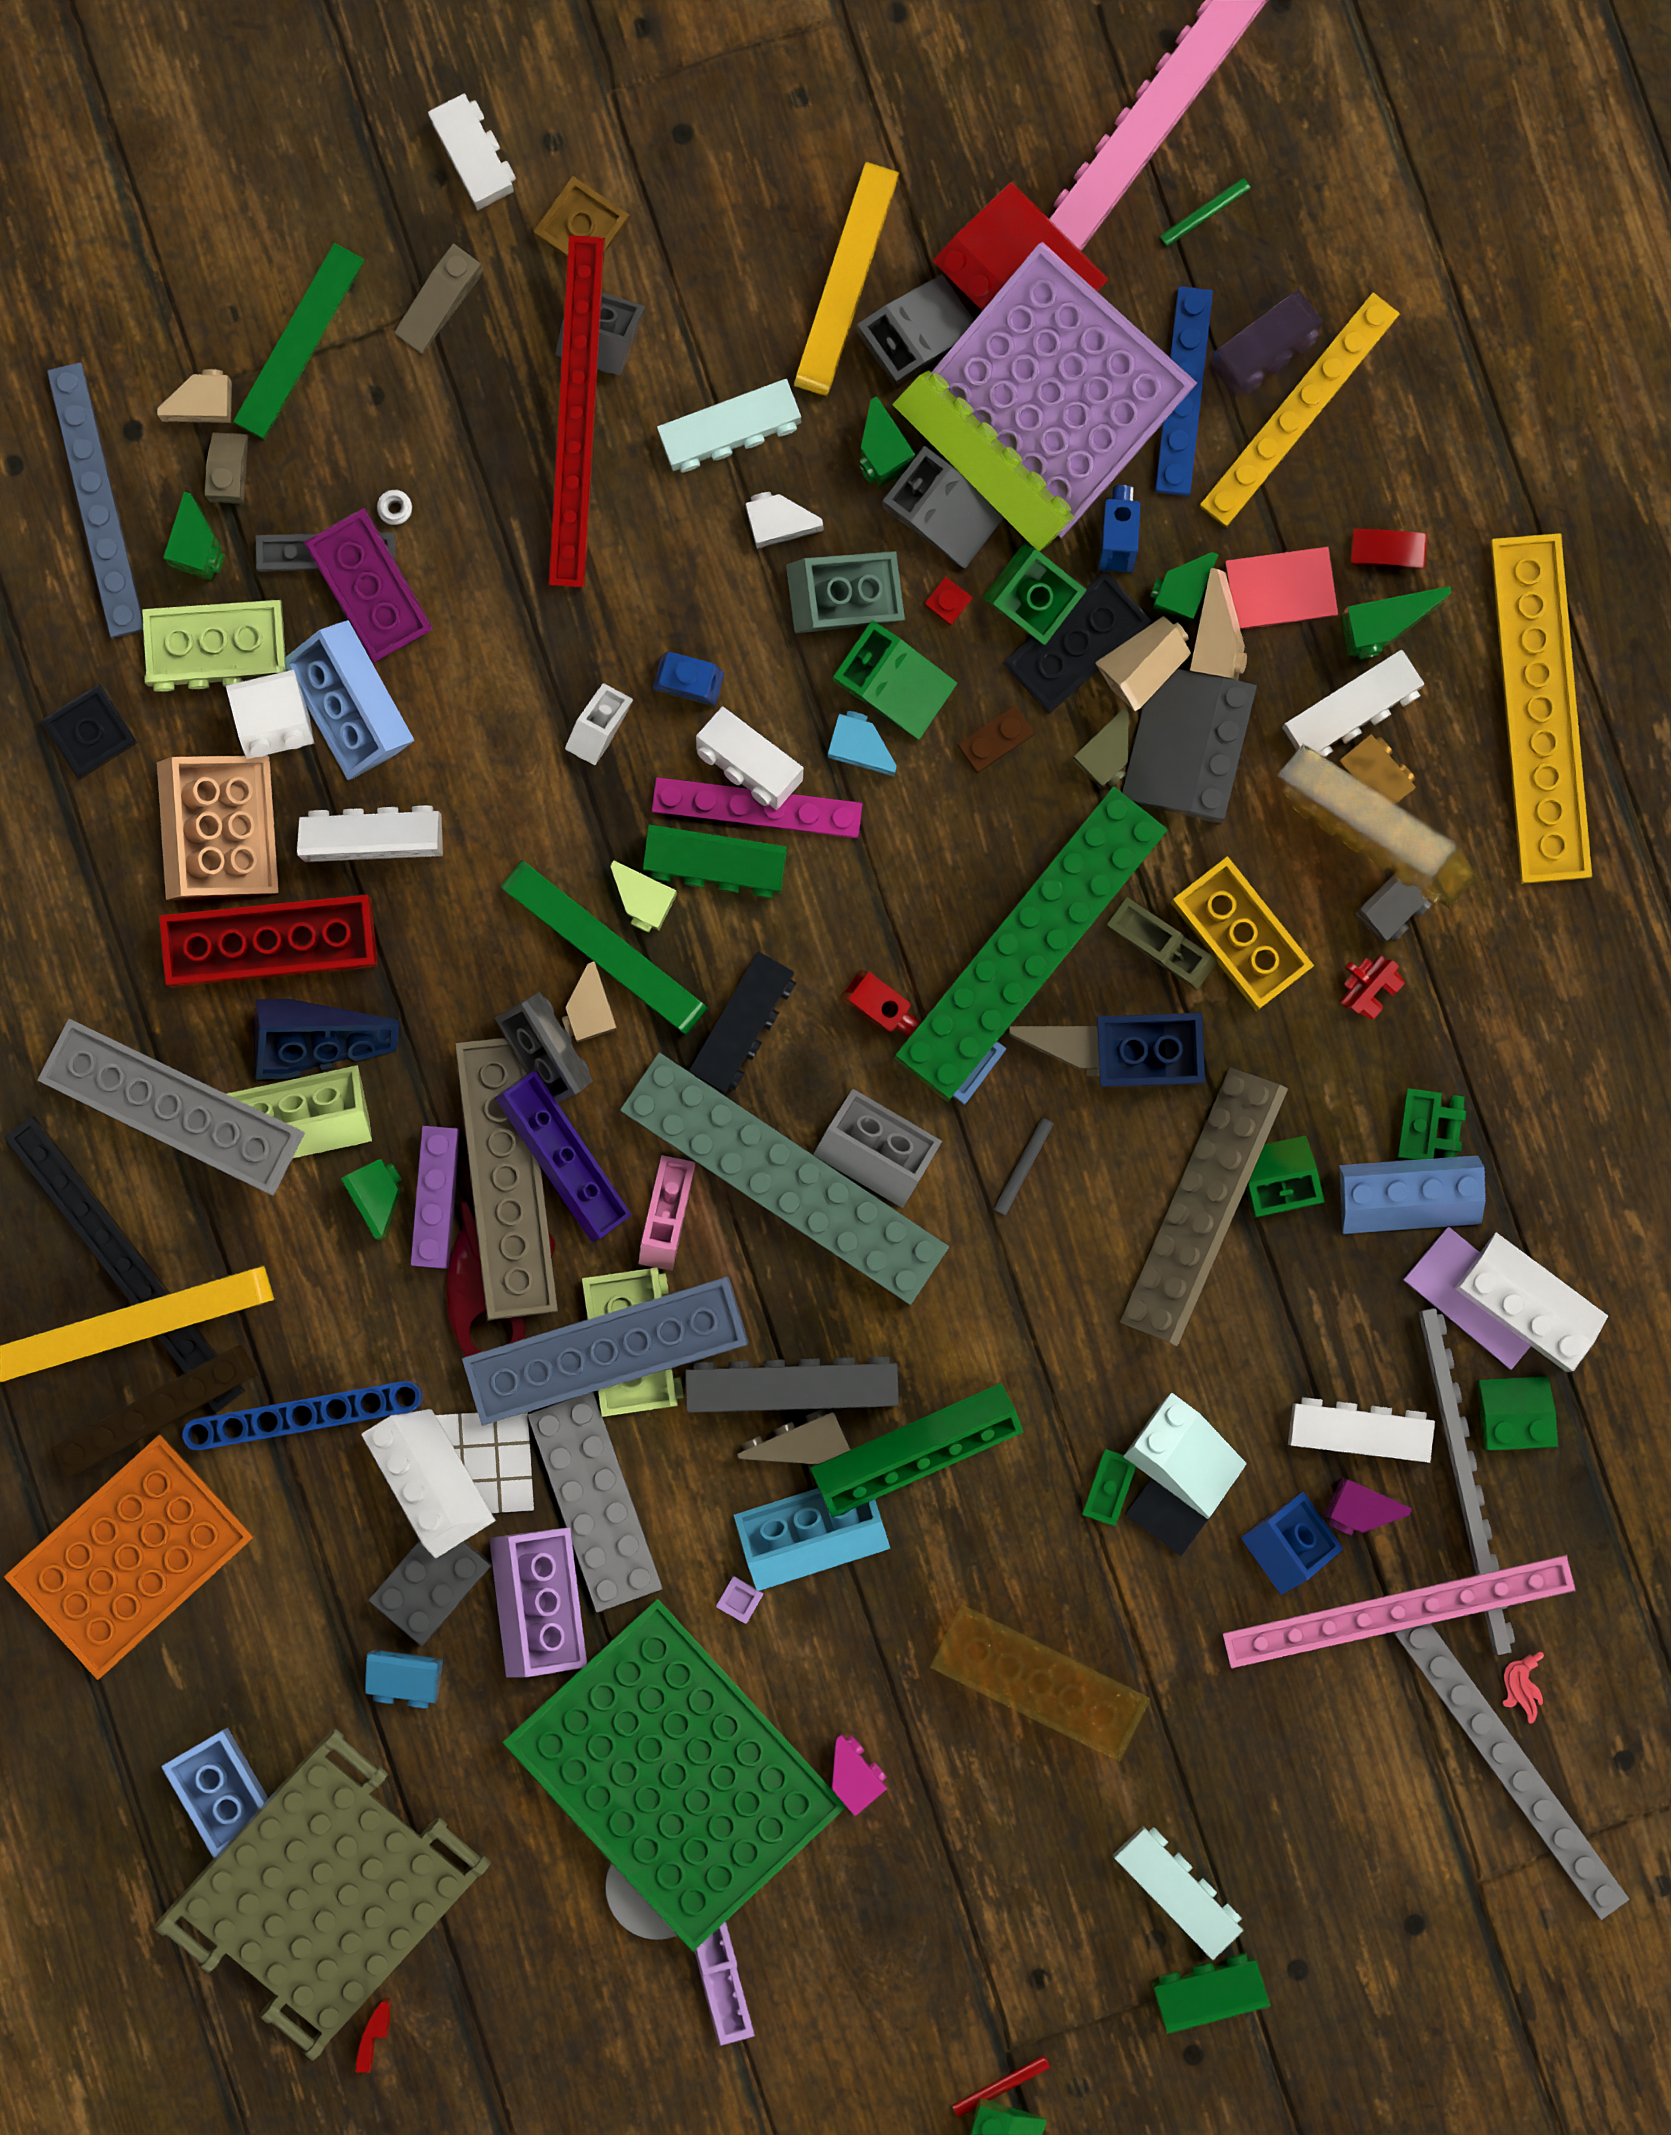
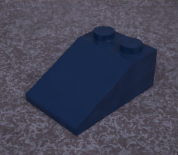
[1097,1013,1205,1087]

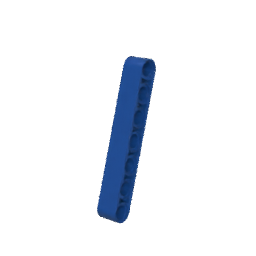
[182,1381,423,1450]

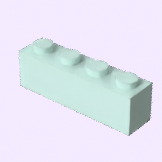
[657,378,801,473]
[1113,1825,1243,1960]

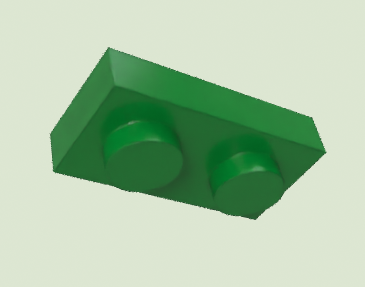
[1082,1449,1136,1526]

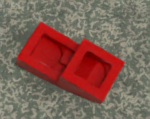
[1351,529,1428,569]
[356,1998,391,2073]

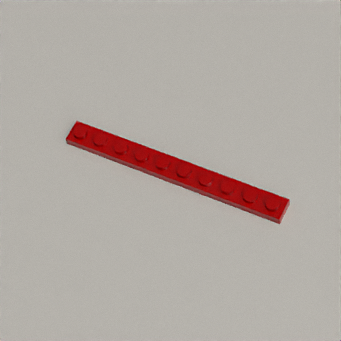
[549,235,605,587]

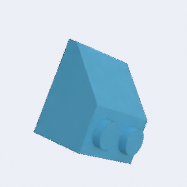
[365,1650,443,1708]

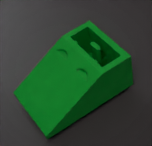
[833,620,958,740]

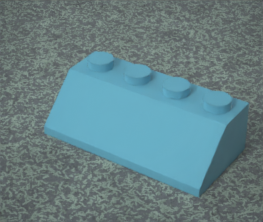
[734,1488,891,1591]

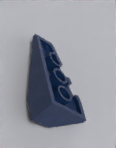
[254,999,399,1079]

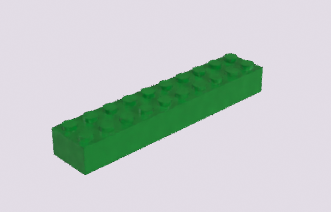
[894,787,1168,1103]

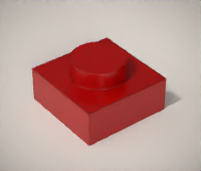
[924,577,973,626]

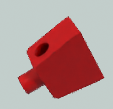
[840,970,921,1038]

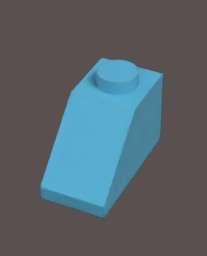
[828,711,897,776]

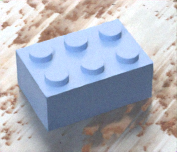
[161,1727,268,1858]

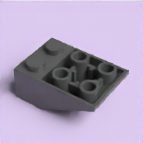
[857,274,974,389]
[882,446,1004,570]

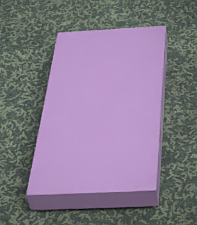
[1403,1226,1531,1370]

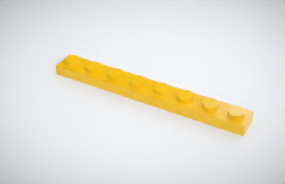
[1199,292,1400,528]

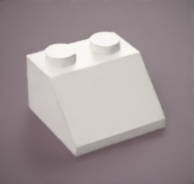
[226,670,314,759]

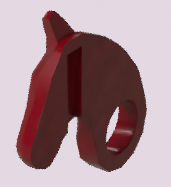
[446,1200,556,1357]

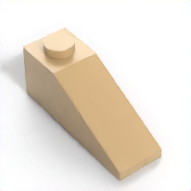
[1190,568,1247,680]

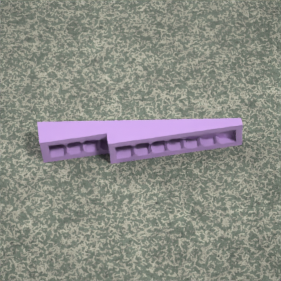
[695,1922,755,2046]

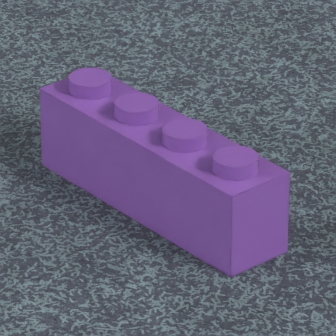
[411,1126,460,1269]

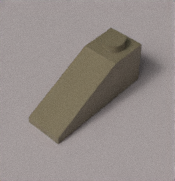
[394,243,484,354]
[1009,1026,1099,1076]

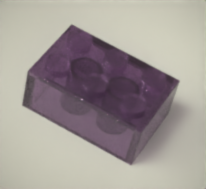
[1210,289,1324,397]

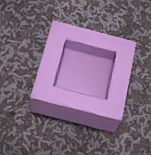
[716,1576,764,1624]

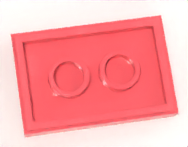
[1225,547,1338,630]

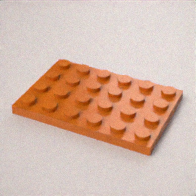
[4,1434,254,1680]

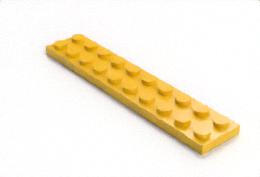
[1490,533,1592,884]

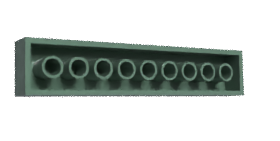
[620,1052,949,1305]

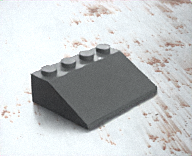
[1122,669,1257,824]

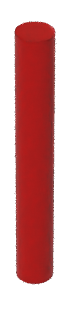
[952,2055,1051,2118]

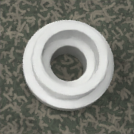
[377,490,412,525]

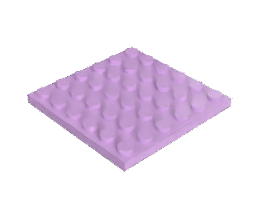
[931,242,1197,538]

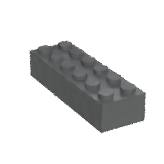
[686,1356,899,1412]

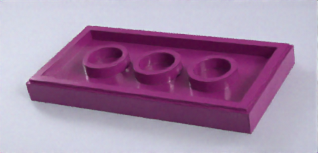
[304,507,434,663]

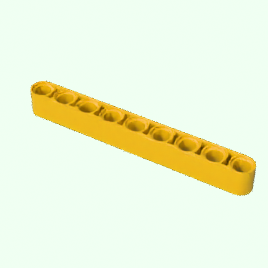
[0,1266,274,1382]

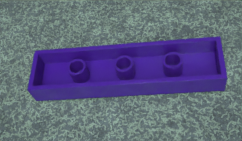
[494,1071,632,1242]

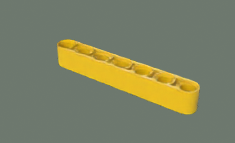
[794,162,899,396]

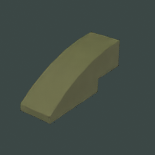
[1107,897,1217,991]

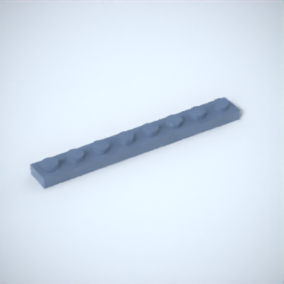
[47,362,144,639]

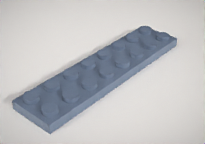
[462,1277,749,1426]

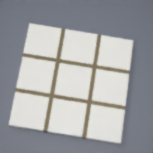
[435,1412,534,1513]

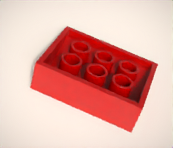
[933,182,1109,311]

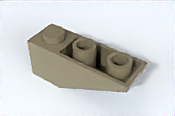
[737,1408,850,1464]

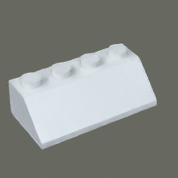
[297,805,443,862]
[1454,1232,1608,1372]
[361,1409,496,1558]

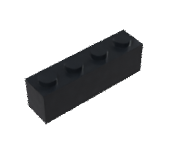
[689,951,797,1094]

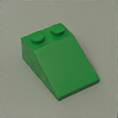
[1340,586,1451,661]

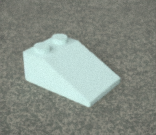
[1123,1393,1247,1519]

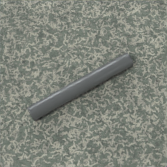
[993,1118,1054,1216]

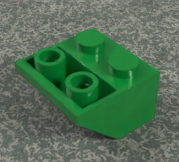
[1246,1135,1324,1218]

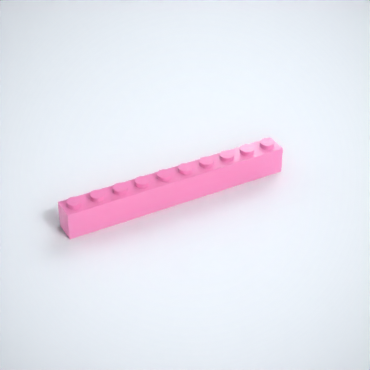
[1050,0,1268,251]

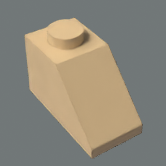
[157,369,232,423]
[562,962,617,1043]

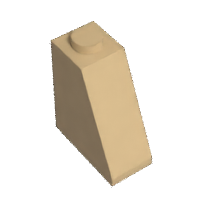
[1096,616,1191,711]

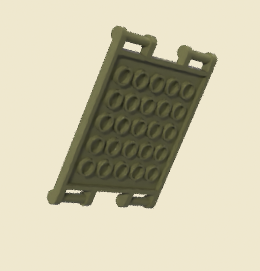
[154,1728,491,2061]

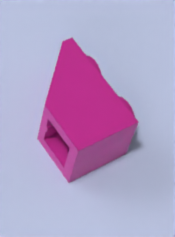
[832,1732,888,1816]

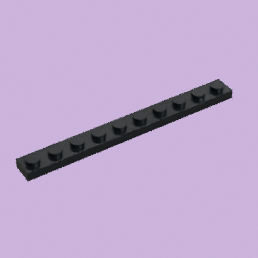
[4,1116,245,1413]

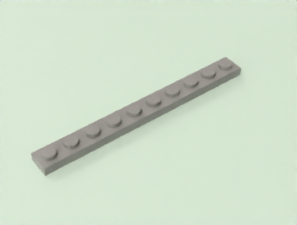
[1418,1308,1515,1655]
[1394,1623,1630,1920]

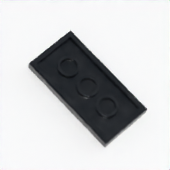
[1003,570,1152,714]

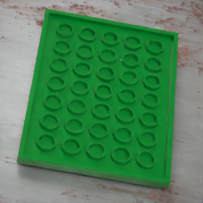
[502,1599,847,1952]

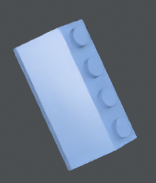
[285,620,415,780]

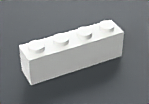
[1282,649,1424,762]
[1288,1397,1435,1462]

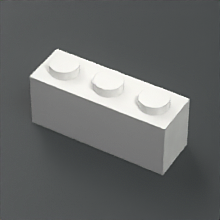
[428,93,516,211]
[696,706,804,810]

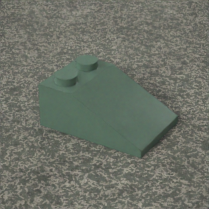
[786,551,905,633]

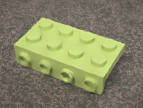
[142,600,286,692]
[582,1267,684,1417]

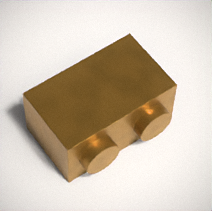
[1336,734,1416,817]

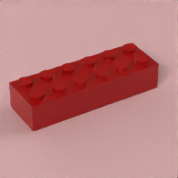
[159,894,378,988]

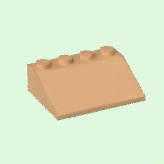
[157,756,279,900]

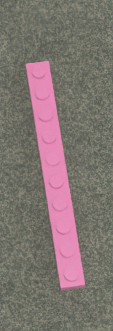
[1223,1555,1575,1668]

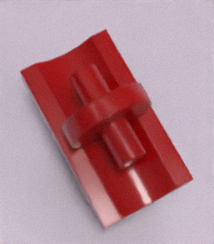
[1339,955,1405,1020]

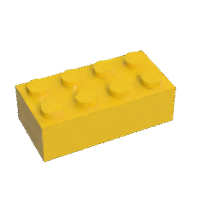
[1170,856,1314,1011]

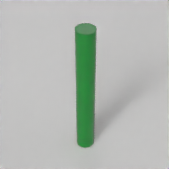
[1159,178,1251,248]

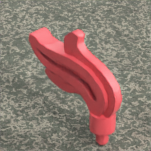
[1502,1652,1544,1724]

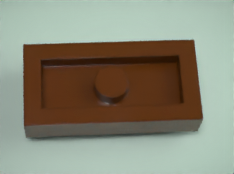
[958,705,1035,774]

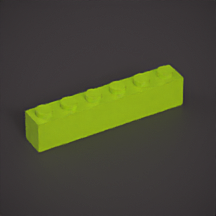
[892,371,1075,552]

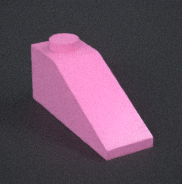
[639,1155,696,1271]

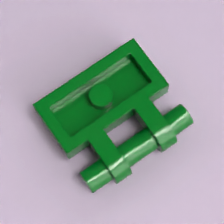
[1397,1088,1467,1160]

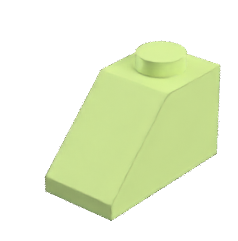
[611,860,677,933]

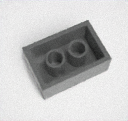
[369,1540,492,1646]

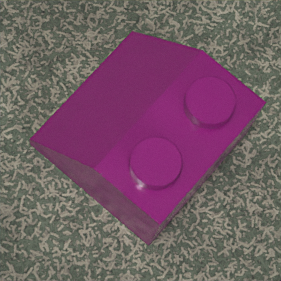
[1324,1478,1412,1536]

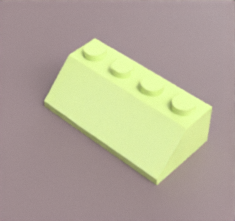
[227,1065,372,1158]

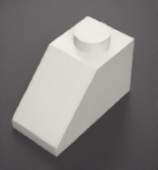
[746,492,823,548]
[565,683,633,765]

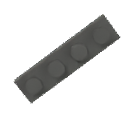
[256,533,396,572]

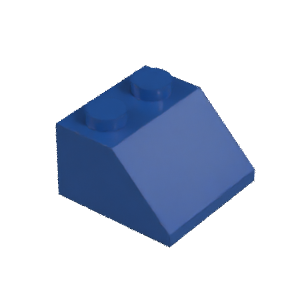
[1241,1491,1344,1595]

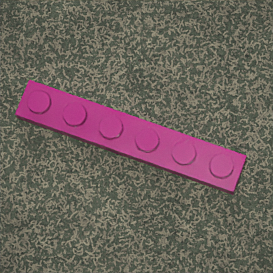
[652,777,863,839]

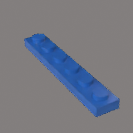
[1155,286,1213,496]

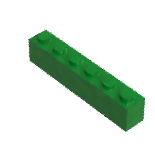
[810,1383,1024,1518]

